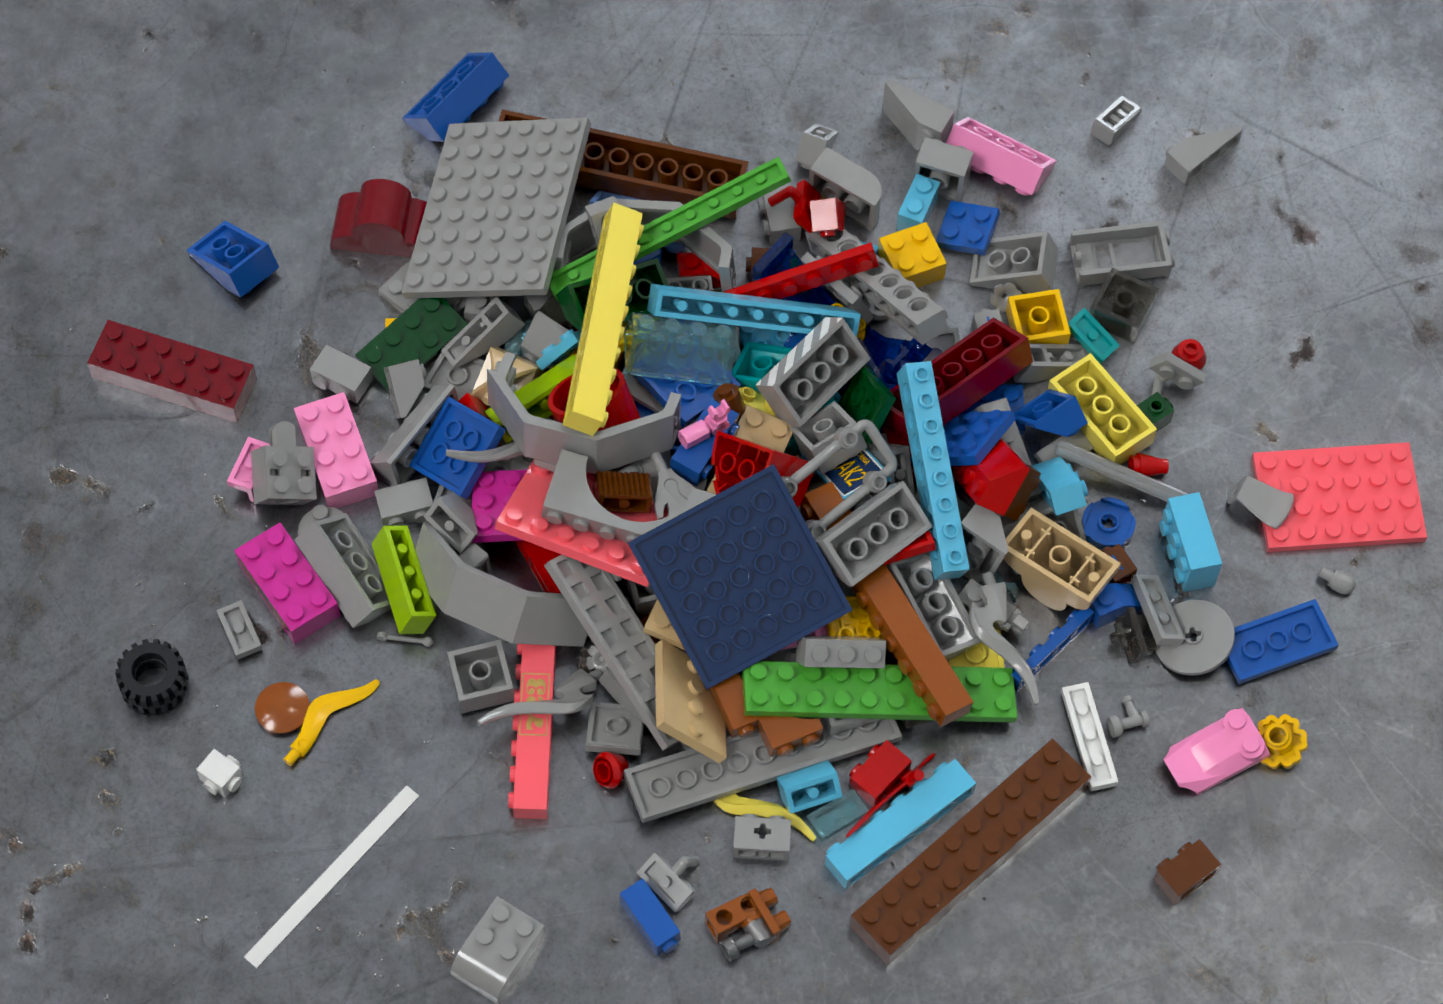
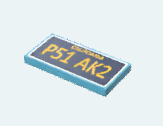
[799,449,892,500]

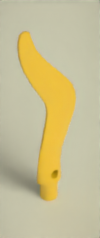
[283,679,380,766]

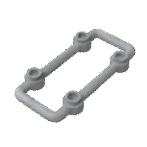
[781,419,897,539]

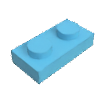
[536,329,581,371]

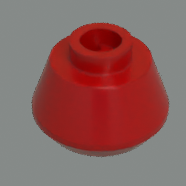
[1171,339,1207,370]
[593,751,629,789]

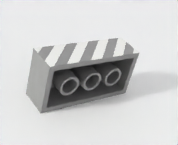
[756,317,871,427]

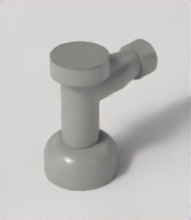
[1107,695,1150,738]

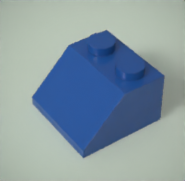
[1014,389,1088,437]

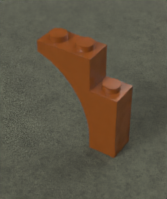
[709,673,823,757]

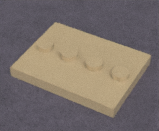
[655,639,727,763]

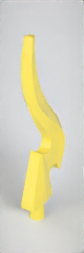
[713,793,816,842]

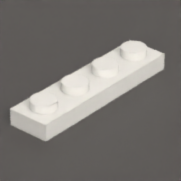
[1061,682,1118,791]

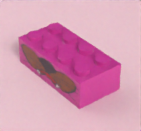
[234,523,340,644]

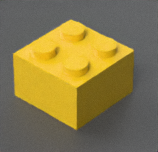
[877,222,947,288]
[1006,289,1071,344]

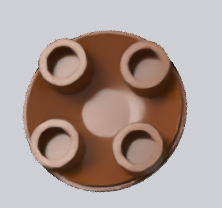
[255,682,310,733]

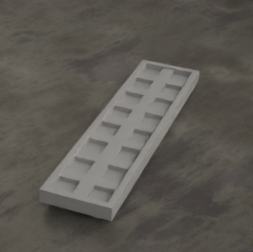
[544,555,680,751]

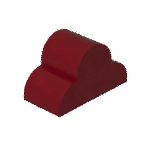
[330,179,427,258]

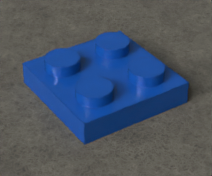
[936,201,1000,256]

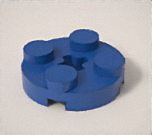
[1081,497,1136,549]

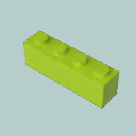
[485,354,576,444]
[371,526,436,634]

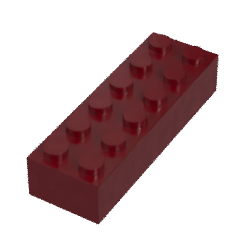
[883,317,1033,442]
[87,320,257,423]

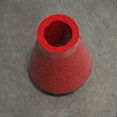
[1128,453,1169,477]

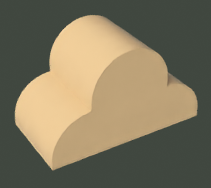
[1004,508,1121,611]

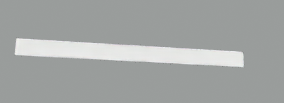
[244,785,419,968]

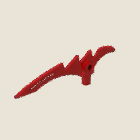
[846,753,936,837]

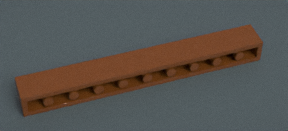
[800,481,974,727]

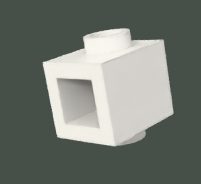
[196,749,243,798]

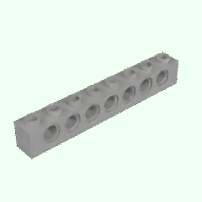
[805,227,949,345]

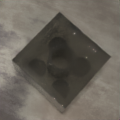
[1089,268,1159,344]

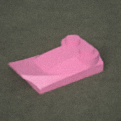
[1163,708,1270,795]

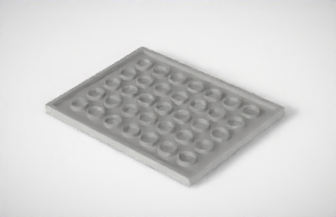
[401,117,591,299]

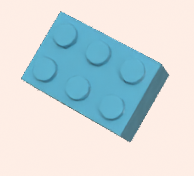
[1159,492,1222,592]

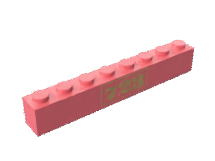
[508,644,557,819]

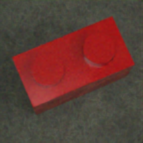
[849,740,912,807]

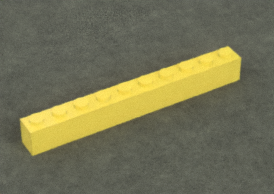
[563,202,644,436]

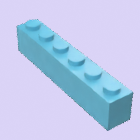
[825,759,976,890]

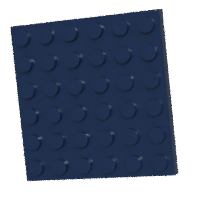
[627,464,852,690]

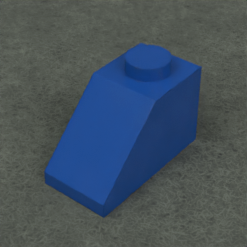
[1090,583,1142,629]

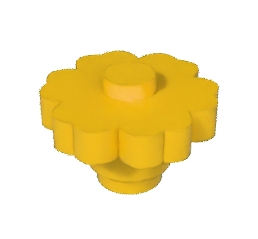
[1258,714,1308,770]

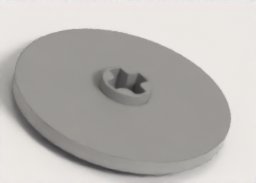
[1153,600,1235,675]

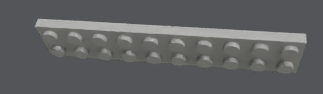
[624,717,902,823]

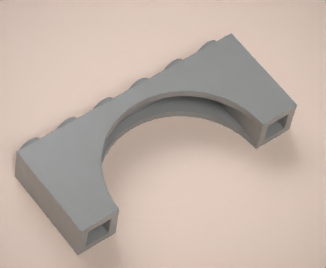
[541,449,716,545]

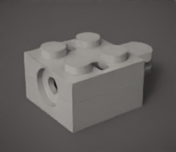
[251,421,317,505]

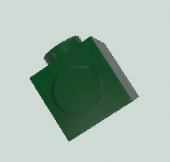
[1137,391,1174,432]

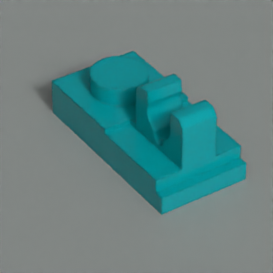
[1068,307,1120,364]

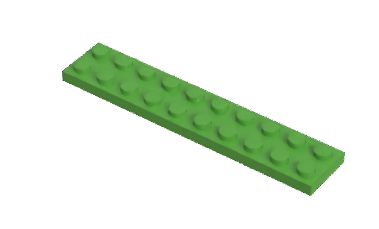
[742,661,1017,722]

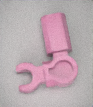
[678,399,731,449]

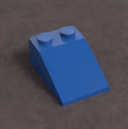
[186,221,279,298]

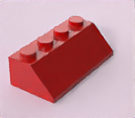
[951,437,1030,516]

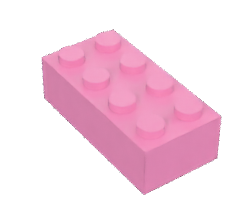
[294,392,378,509]

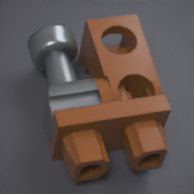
[705,888,791,962]

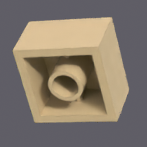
[471,347,544,405]

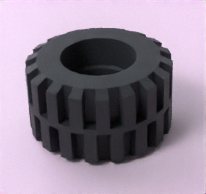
[115,639,189,715]

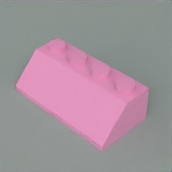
[946,117,1057,196]

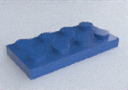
[1226,599,1339,685]

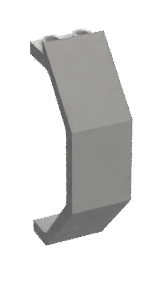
[553,199,737,292]
[487,352,681,474]
[415,520,587,647]

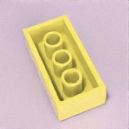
[1048,353,1157,465]

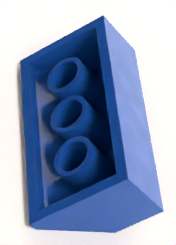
[402,52,510,142]

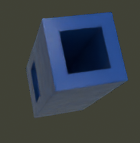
[619,878,681,956]

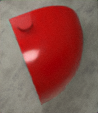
[711,431,812,508]

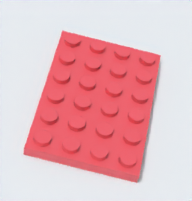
[1251,442,1427,552]

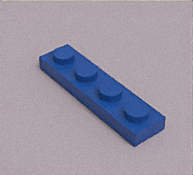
[1012,607,1094,691]

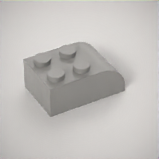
[809,147,882,232]
[451,896,545,1004]

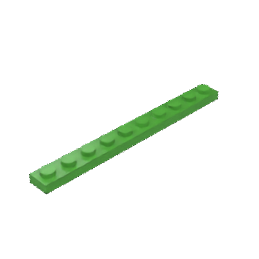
[549,156,791,301]

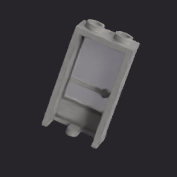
[1069,221,1175,288]

